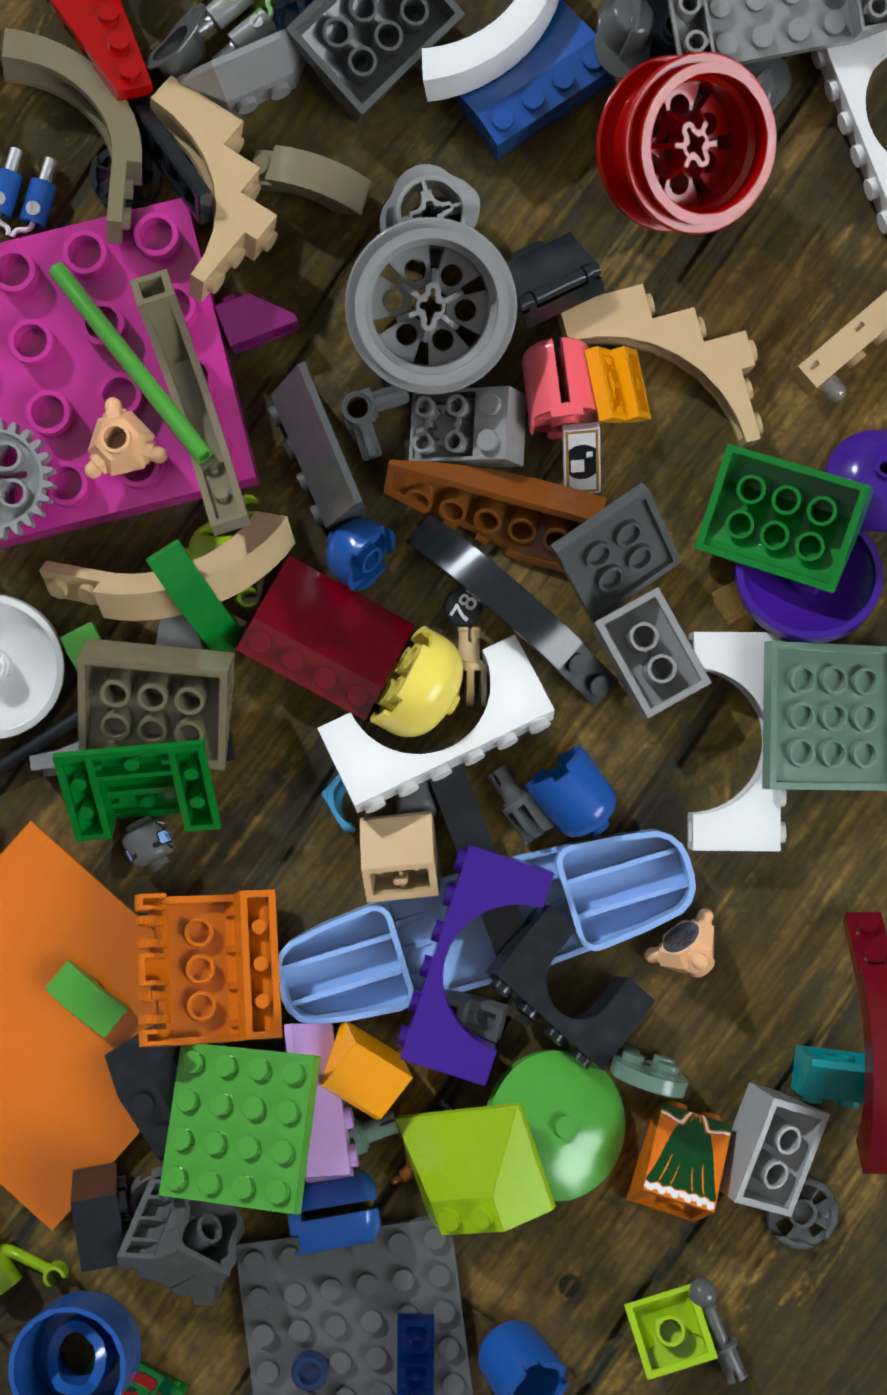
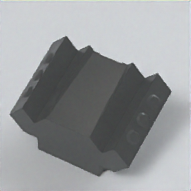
[117,1178,245,1306]

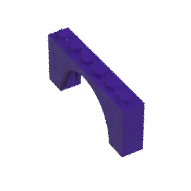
[396,843,554,1086]

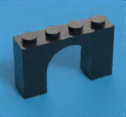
[484,905,655,1070]

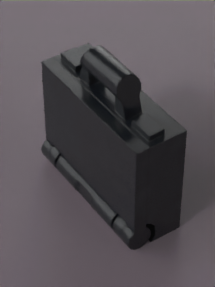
[506,232,605,329]

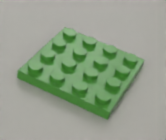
[159,1044,321,1215]

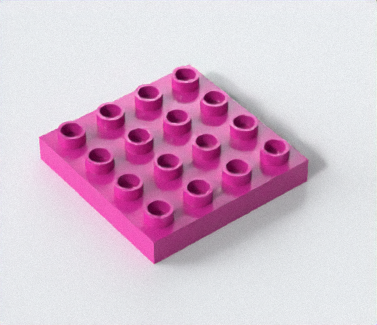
[0,198,261,549]

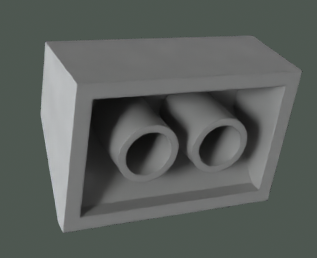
[590,587,712,720]
[719,1082,830,1217]

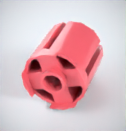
[521,337,602,439]

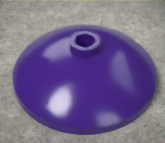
[825,430,887,532]

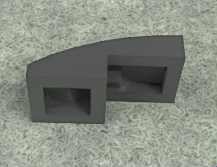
[444,989,509,1043]

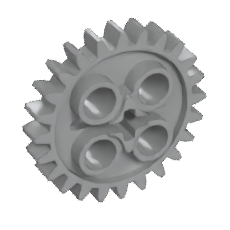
[0,418,57,541]

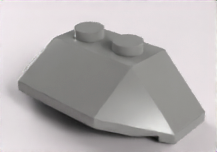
[177,29,307,115]

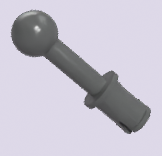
[688,1278,748,1385]

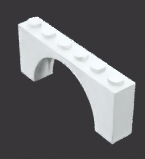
[811,30,887,234]
[687,632,787,851]
[317,635,555,813]

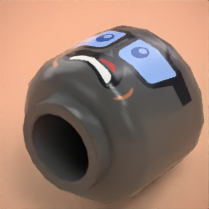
[122,816,176,872]

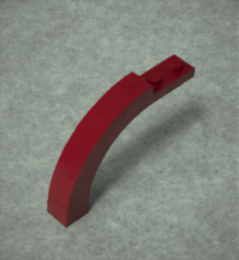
[843,912,887,1174]

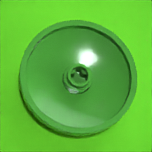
[486,1050,625,1201]

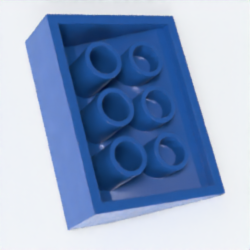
[453,0,615,161]

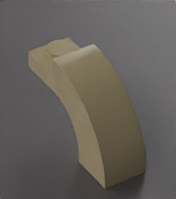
[252,145,371,216]

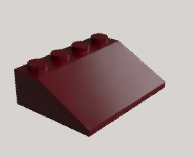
[236,555,415,720]

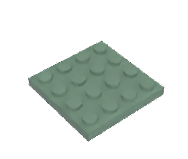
[762,641,887,791]

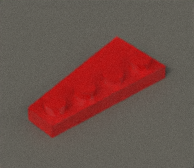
[45,0,153,101]

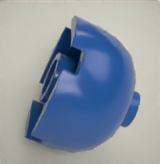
[326,517,396,591]

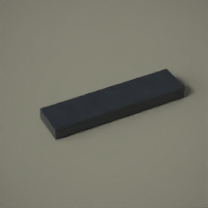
[134,103,212,225]

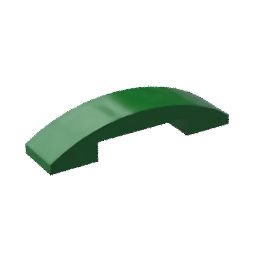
[146,539,245,652]

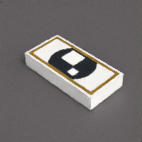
[562,422,601,493]

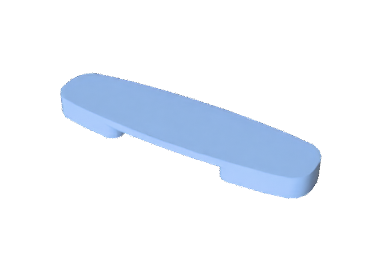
[278,829,696,1024]

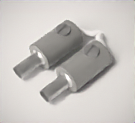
[197,0,276,60]

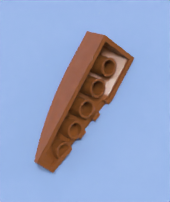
[383,460,607,573]

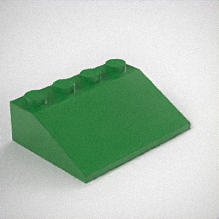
[694,443,875,593]

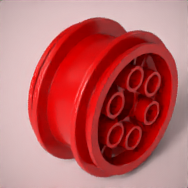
[596,52,777,234]

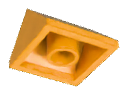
[320,1021,413,1120]

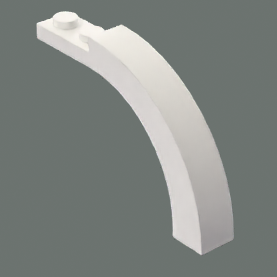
[422,0,559,102]

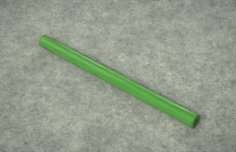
[49,262,213,464]

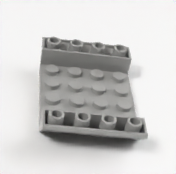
[667,0,887,65]

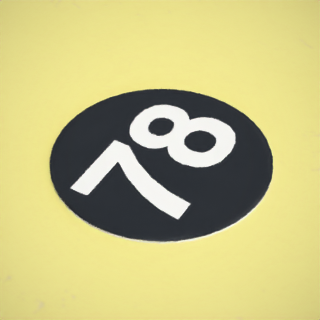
[446,589,483,627]

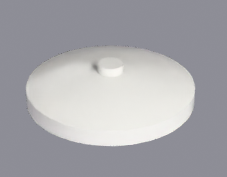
[0,594,66,739]

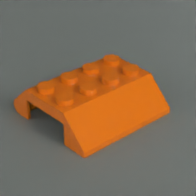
[135,889,283,1047]

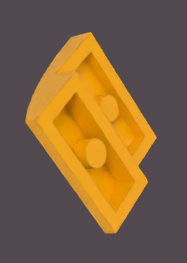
[584,346,652,423]

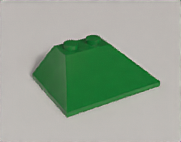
[52,739,222,842]

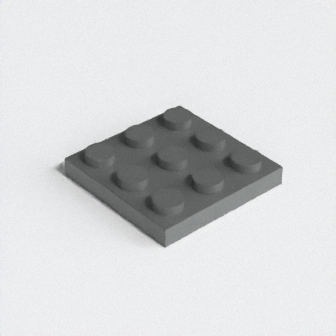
[550,482,682,623]

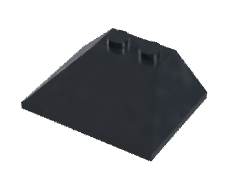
[105,1025,230,1162]

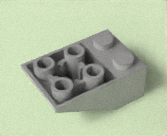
[409,386,527,467]

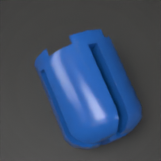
[287,1169,381,1257]

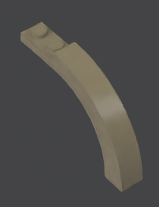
[1,28,142,245]
[130,269,251,536]

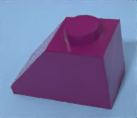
[215,293,301,355]

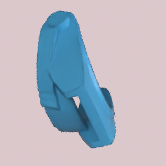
[321,774,357,834]

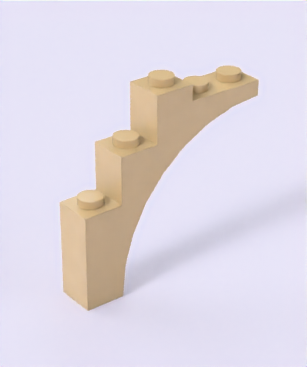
[150,75,278,303]
[556,284,763,448]

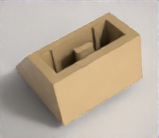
[360,811,442,903]

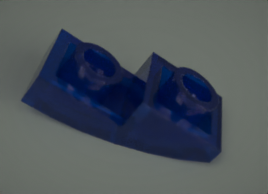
[397,1313,434,1395]

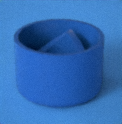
[8,1291,141,1395]

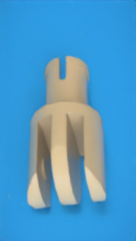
[457,627,487,707]

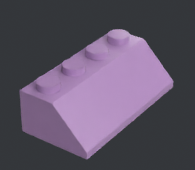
[284,1024,359,1183]

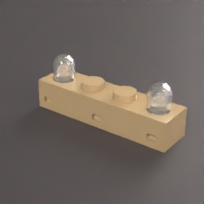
[790,290,887,402]

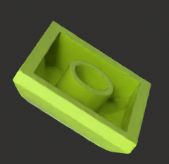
[624,1283,718,1381]

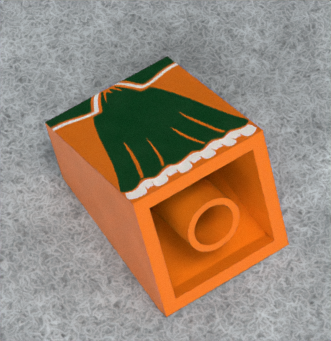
[626,1101,733,1222]

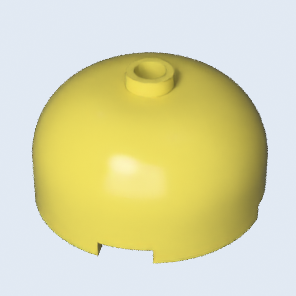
[370,626,463,737]

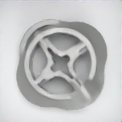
[380,164,480,266]

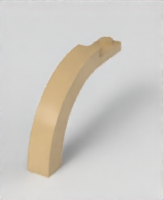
[39,511,295,621]

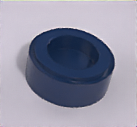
[291,1350,329,1392]

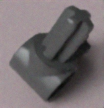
[340,385,409,461]

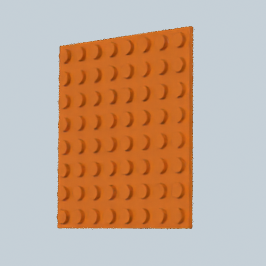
[0,821,156,1231]

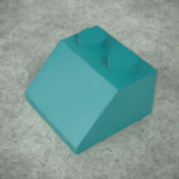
[791,1045,865,1108]

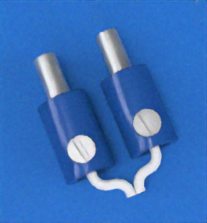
[0,147,57,238]

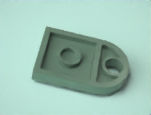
[608,1044,689,1098]

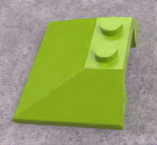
[395,1102,556,1235]

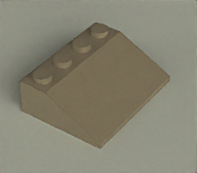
[77,638,235,770]

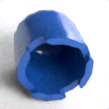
[525,745,616,837]
[478,1320,568,1395]

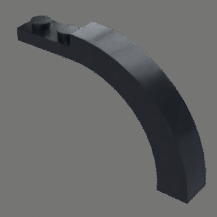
[406,515,619,707]

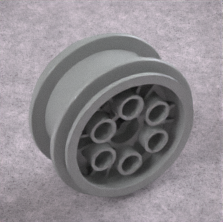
[345,217,517,395]

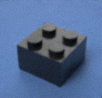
[70,1162,133,1272]

